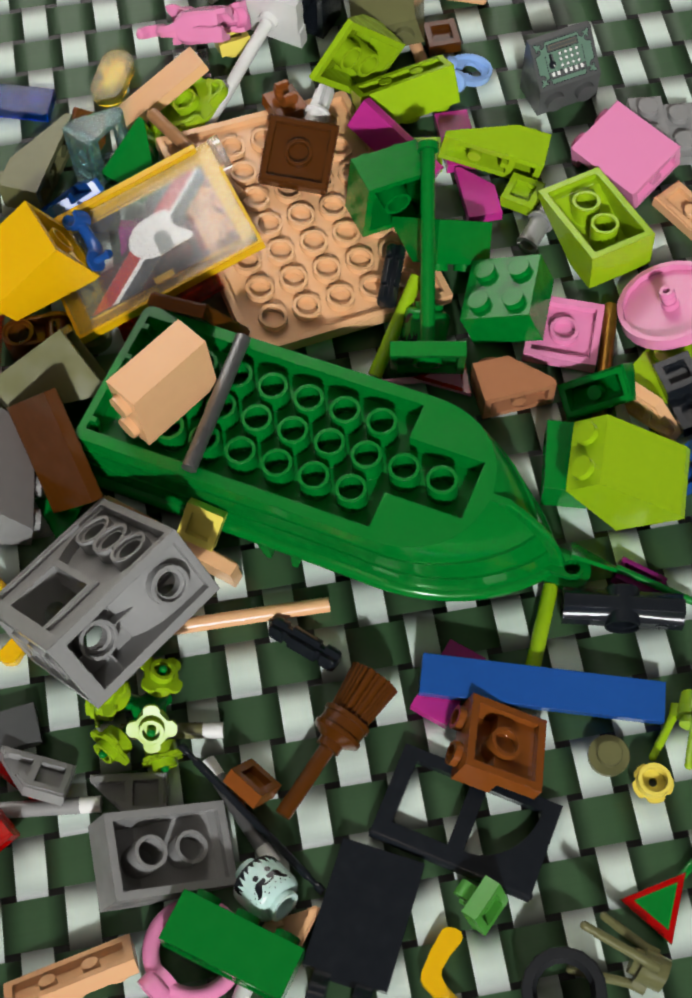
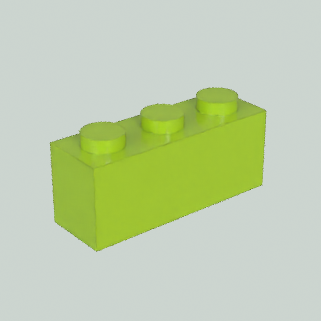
[349,54,460,124]

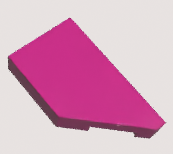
[454,167,503,222]

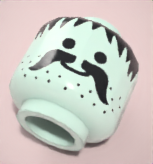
[233,855,298,922]

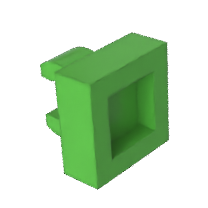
[453,875,509,936]

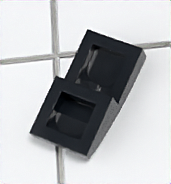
[653,350,692,437]

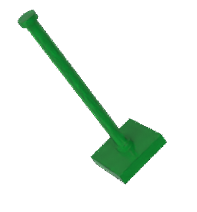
[390,139,467,374]

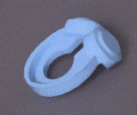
[446,53,493,93]

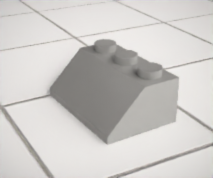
[0,407,42,545]

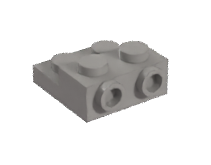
[626,96,692,166]

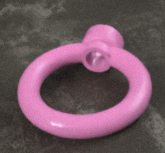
[137,900,235,998]

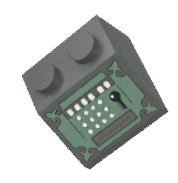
[520,20,601,116]

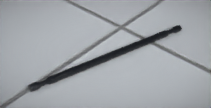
[178,742,326,895]

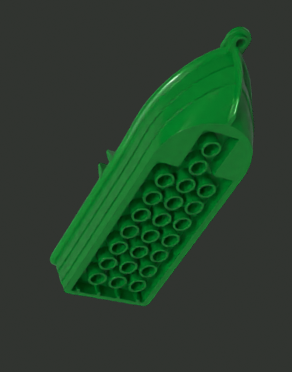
[76,306,591,602]

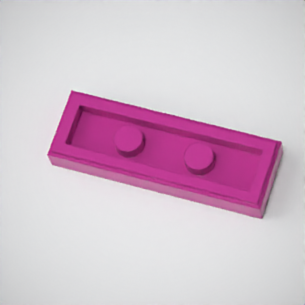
[347,97,444,178]

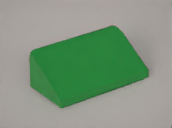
[557,362,636,421]

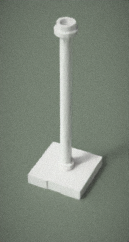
[203,0,307,126]

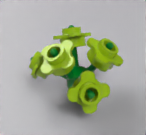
[84,657,183,773]

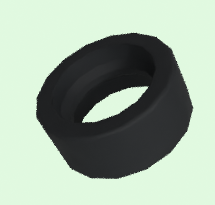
[521,946,608,998]

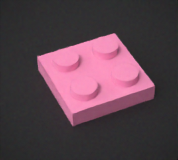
[522,296,605,373]

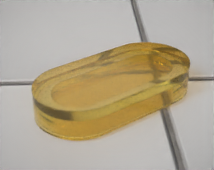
[90,49,135,107]

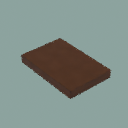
[7,388,103,513]

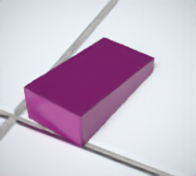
[610,556,668,593]

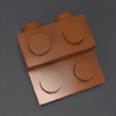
[445,693,547,799]

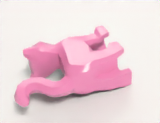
[136,0,251,45]

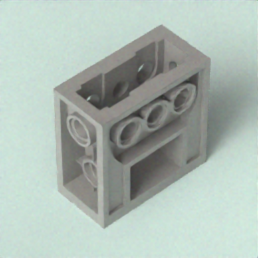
[0,498,220,709]

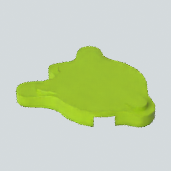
[148,77,228,143]

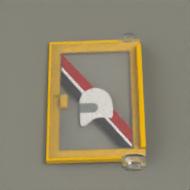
[54,135,266,344]

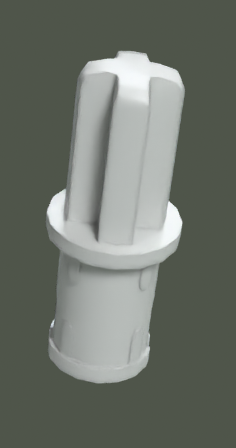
[304,83,335,123]

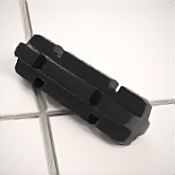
[377,243,406,309]
[268,616,342,671]

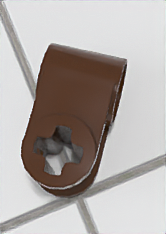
[1,310,72,362]

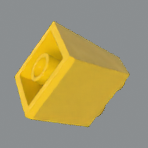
[0,201,100,321]

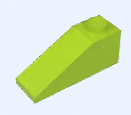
[438,125,551,180]

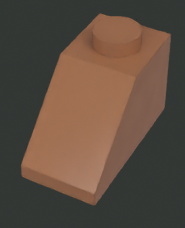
[470,355,557,419]

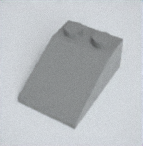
[88,800,236,913]

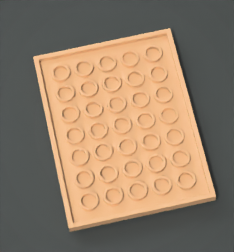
[156,91,453,350]

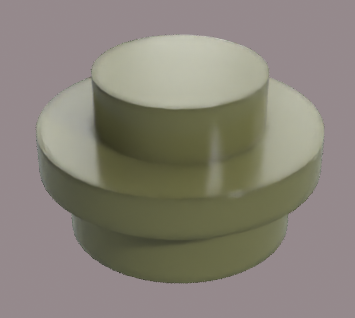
[587,735,630,777]

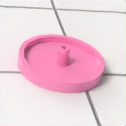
[617,261,692,350]

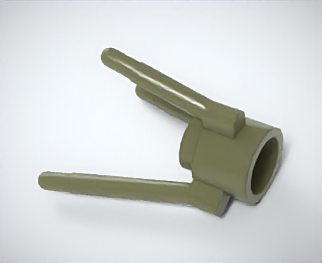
[566,912,672,996]

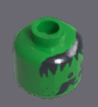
[400,300,450,341]

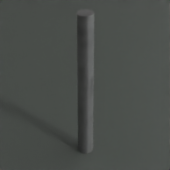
[181,333,251,473]

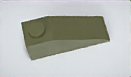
[0,113,76,209]

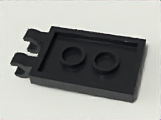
[302,837,425,998]

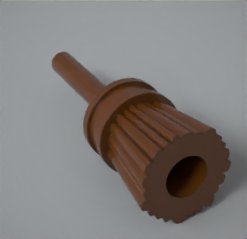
[276,662,397,820]

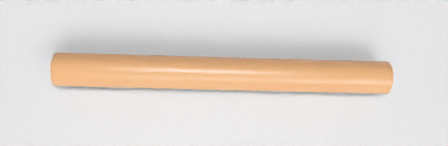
[174,597,331,635]

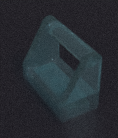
[62,107,128,186]

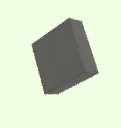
[0,702,44,750]

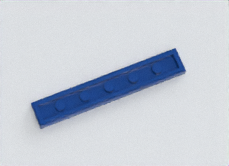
[418,653,666,725]

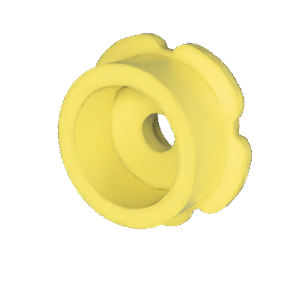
[632,762,674,804]

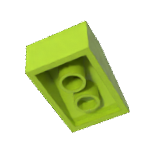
[309,14,405,94]
[537,167,655,289]

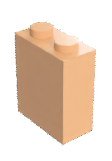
[106,319,217,446]

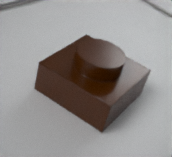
[424,18,461,56]

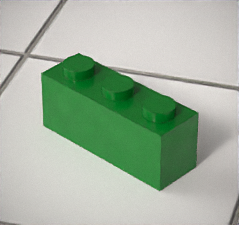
[159,889,305,998]

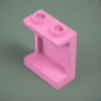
[571,100,681,209]

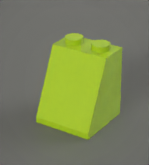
[565,414,690,531]

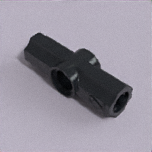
[560,583,686,634]

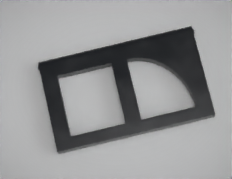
[369,743,563,903]

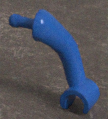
[62,210,113,272]

